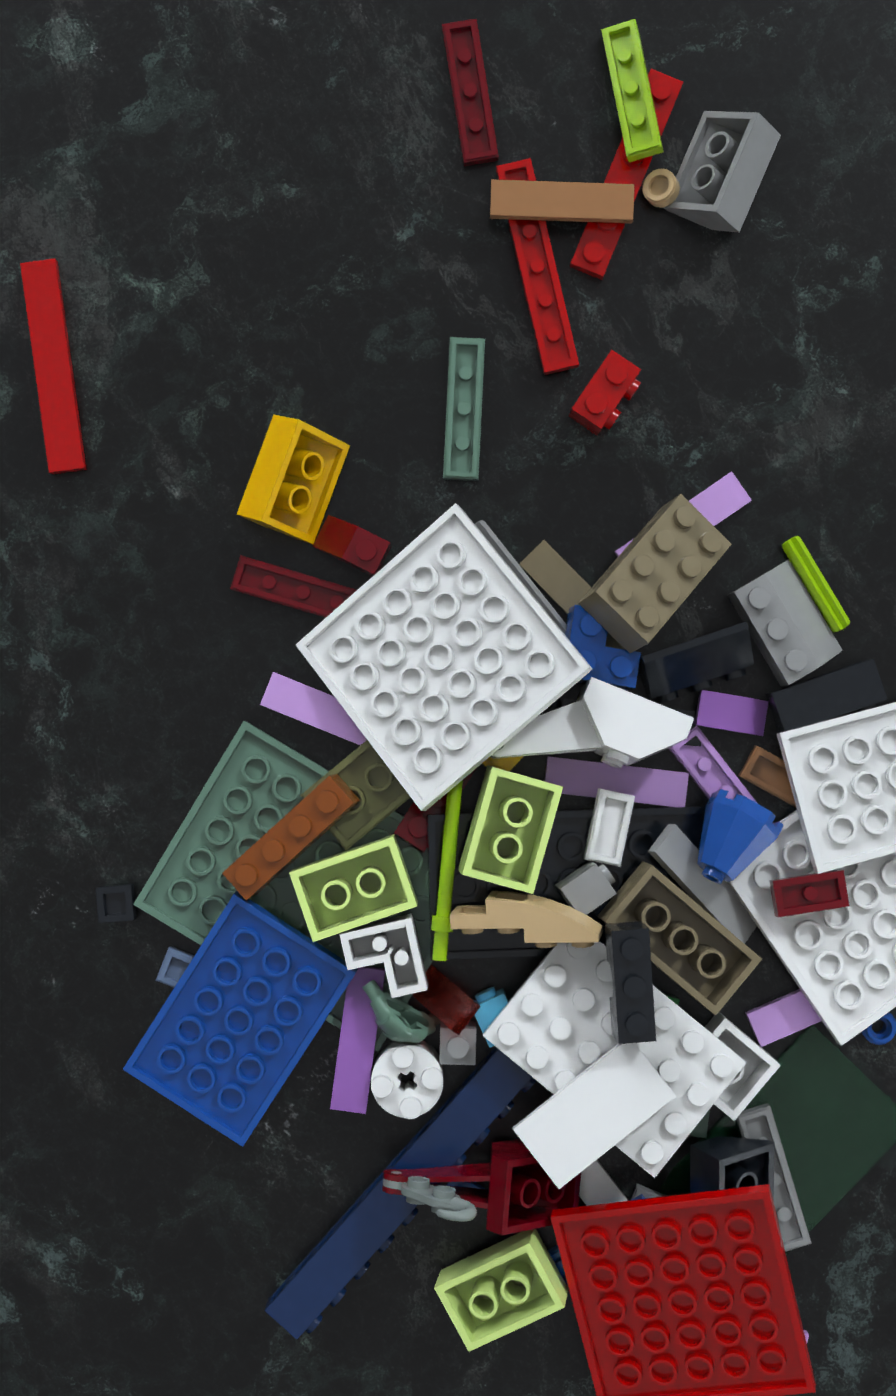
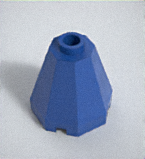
[697,789,784,884]

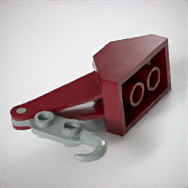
[382,1139,581,1236]

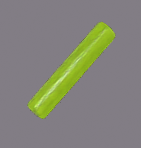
[782,536,850,632]

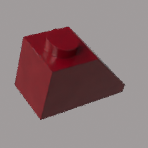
[313,515,392,577]

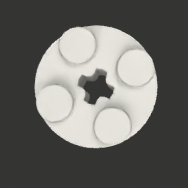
[371,1041,443,1119]

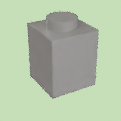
[555,861,617,915]
[439,1021,477,1065]

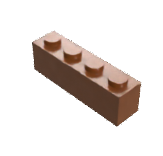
[222,774,361,900]

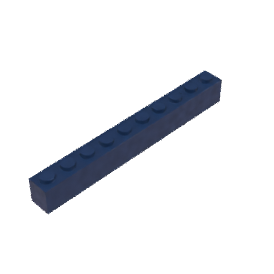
[265,1046,536,1340]

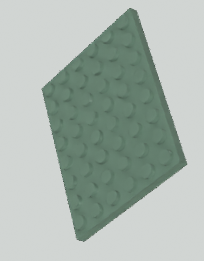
[133,721,433,1052]

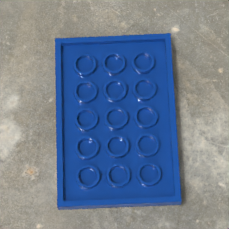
[123,891,358,1147]

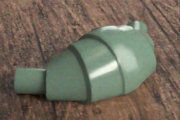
[362,980,440,1043]

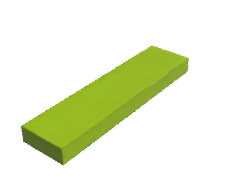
[601,19,664,163]

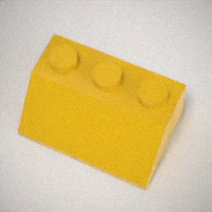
[236,414,350,544]

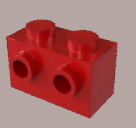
[568,350,641,436]

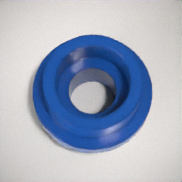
[861,1012,896,1045]

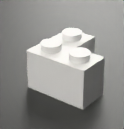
[339,914,428,998]

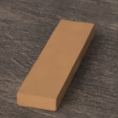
[490,179,634,223]

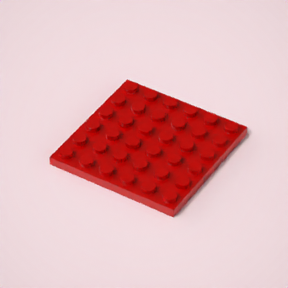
[550,1184,816,1396]

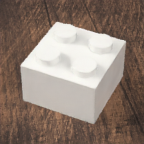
[705,1012,781,1121]

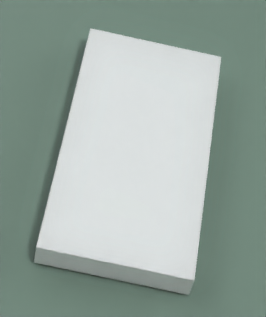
[513,1043,677,1189]

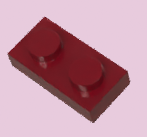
[769,869,849,917]

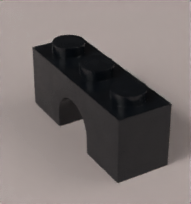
[605,921,656,1044]

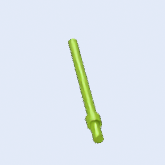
[431,780,463,961]

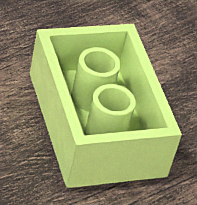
[458,765,563,894]
[289,834,418,942]
[434,1229,568,1352]

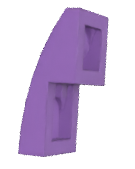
[694,690,769,736]

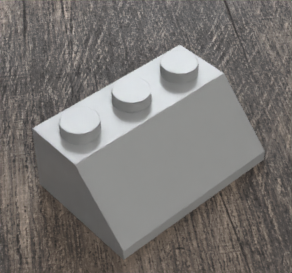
[663,111,781,233]
[727,559,843,686]

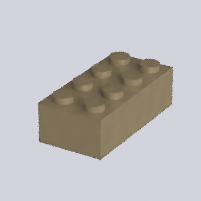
[578,494,732,653]
[597,861,762,1016]

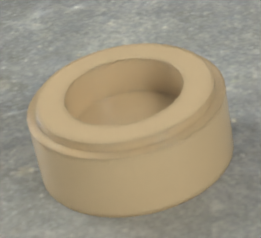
[642,169,680,208]

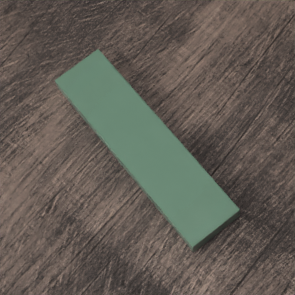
[443,337,485,481]

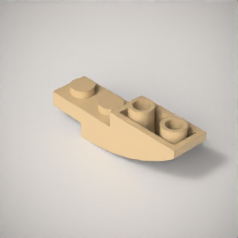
[450,891,603,948]

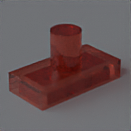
[412,965,481,1035]

